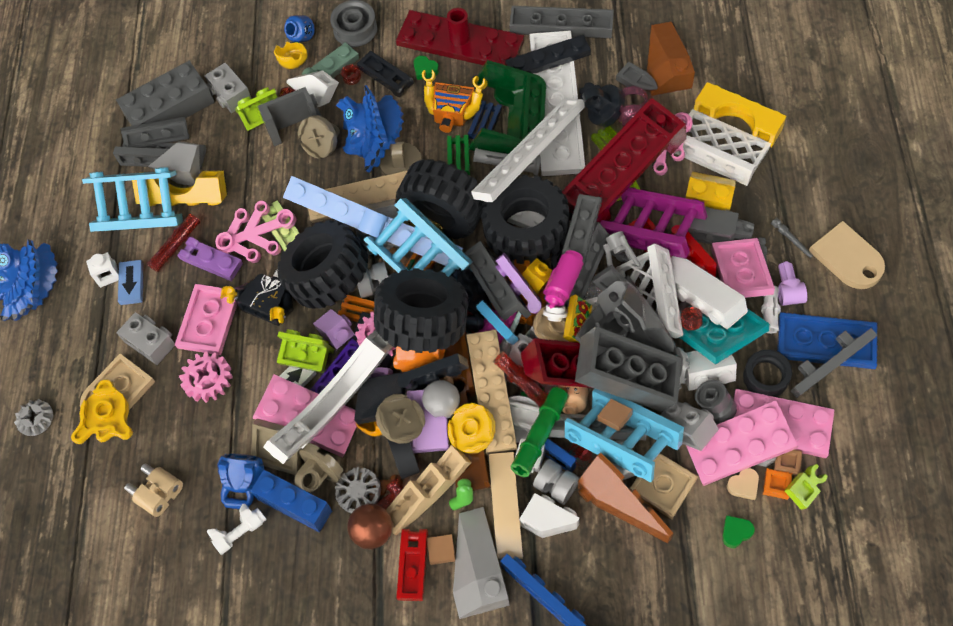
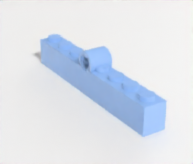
[283,176,463,266]

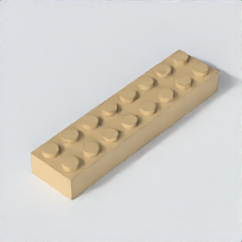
[308,171,407,223]
[466,330,518,456]

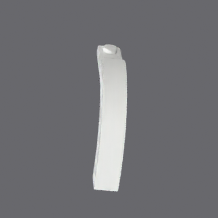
[264,330,393,464]

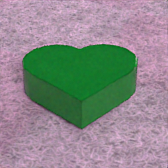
[414,56,439,80]
[722,515,755,548]

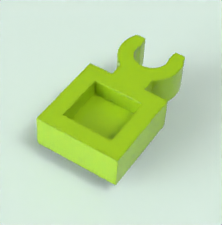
[784,464,828,510]

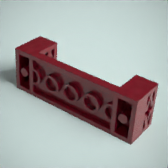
[562,98,687,223]

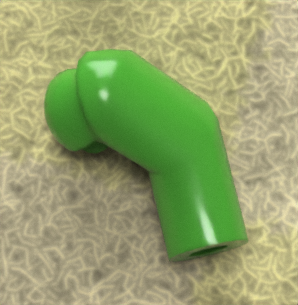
[449,479,473,510]

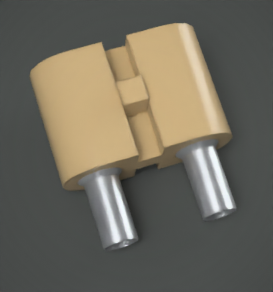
[124,463,183,517]

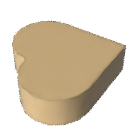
[727,468,759,500]

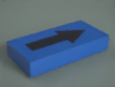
[545,439,576,472]

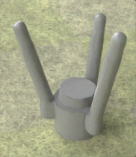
[603,231,644,281]

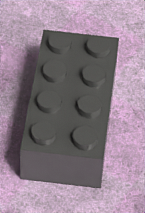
[116,60,215,126]
[575,326,682,412]

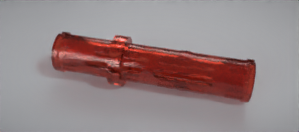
[147,214,200,272]
[493,351,548,407]

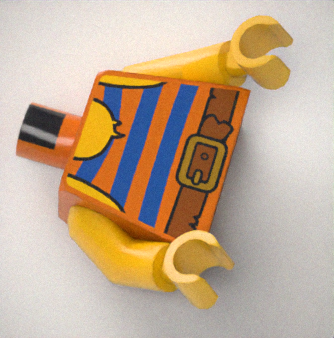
[422,70,488,133]

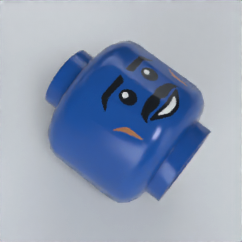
[284,15,315,42]

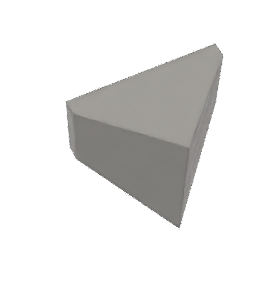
[148,141,200,186]

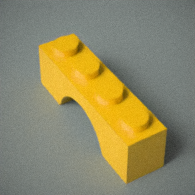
[694,82,787,148]
[132,171,227,206]

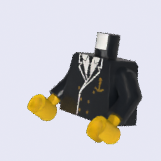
[220,269,294,326]

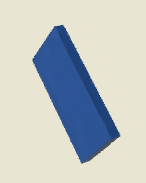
[777,312,877,369]

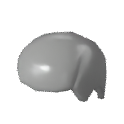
[422,380,460,418]

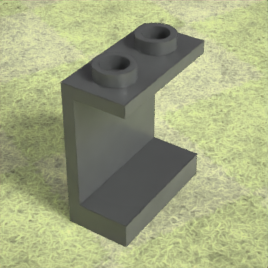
[258,87,321,147]

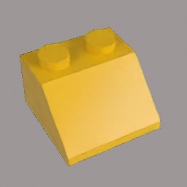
[685,171,736,210]

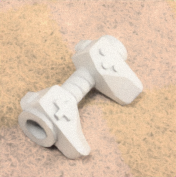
[207,504,267,555]

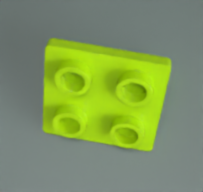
[235,87,278,131]
[276,329,334,373]

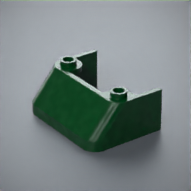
[469,60,546,154]

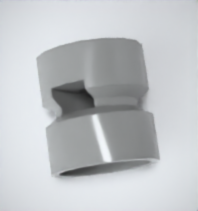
[357,261,388,298]
[533,459,580,505]

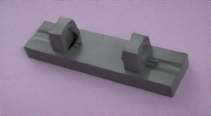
[791,328,878,398]

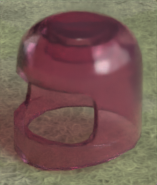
[618,86,648,126]

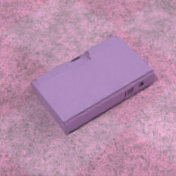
[406,390,449,453]

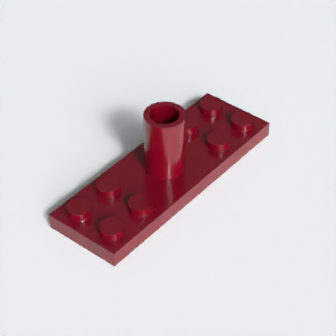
[396,8,524,65]

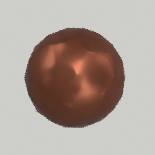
[347,503,393,550]

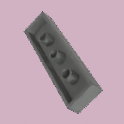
[509,6,614,38]

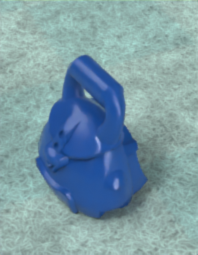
[217,453,264,509]

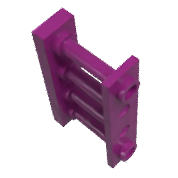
[600,187,707,259]

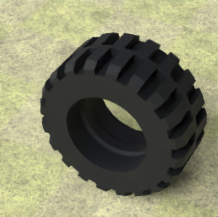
[396,159,484,239]
[481,175,570,264]
[277,220,368,309]
[374,268,468,353]

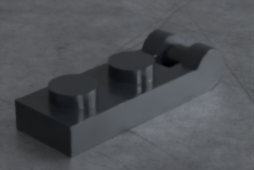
[357,50,414,97]
[397,353,469,391]

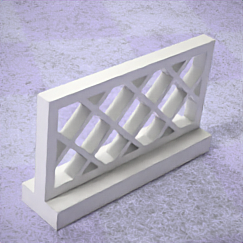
[675,109,771,186]
[616,244,683,339]

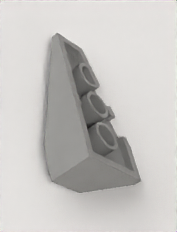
[453,507,510,619]

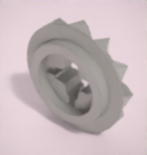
[14,399,53,436]

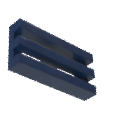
[468,101,502,139]

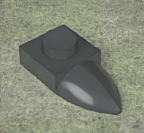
[616,62,658,90]

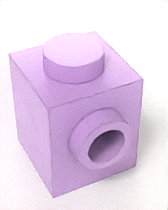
[313,309,355,349]

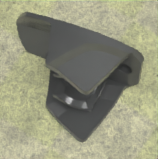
[575,280,675,355]

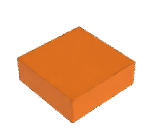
[762,468,792,500]

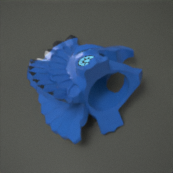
[336,85,404,172]
[0,239,58,321]

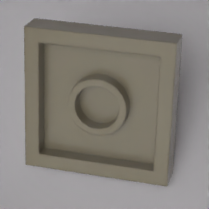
[252,419,301,475]

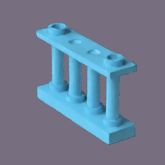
[82,167,183,232]
[364,198,473,277]
[565,389,684,482]

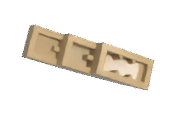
[386,445,472,535]
[489,452,523,561]

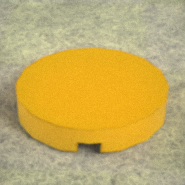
[448,403,496,454]

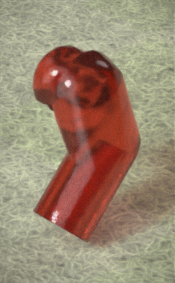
[376,479,403,510]

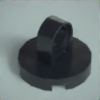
[582,84,625,127]

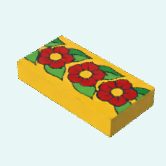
[563,294,592,343]

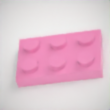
[711,238,775,298]
[175,284,238,355]

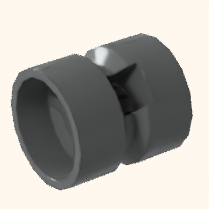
[695,380,737,424]

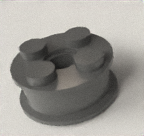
[330,0,377,48]

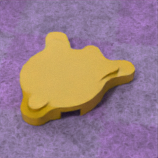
[71,380,133,444]

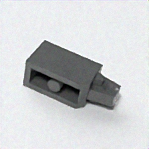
[688,206,754,244]

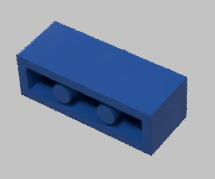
[251,470,332,533]

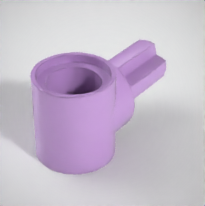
[778,261,807,306]

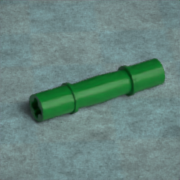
[511,387,569,477]

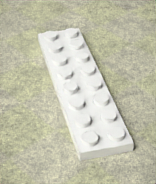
[530,31,585,176]

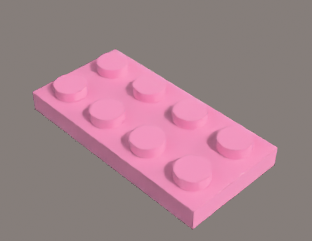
[253,374,357,458]
[733,389,834,458]
[686,400,798,486]

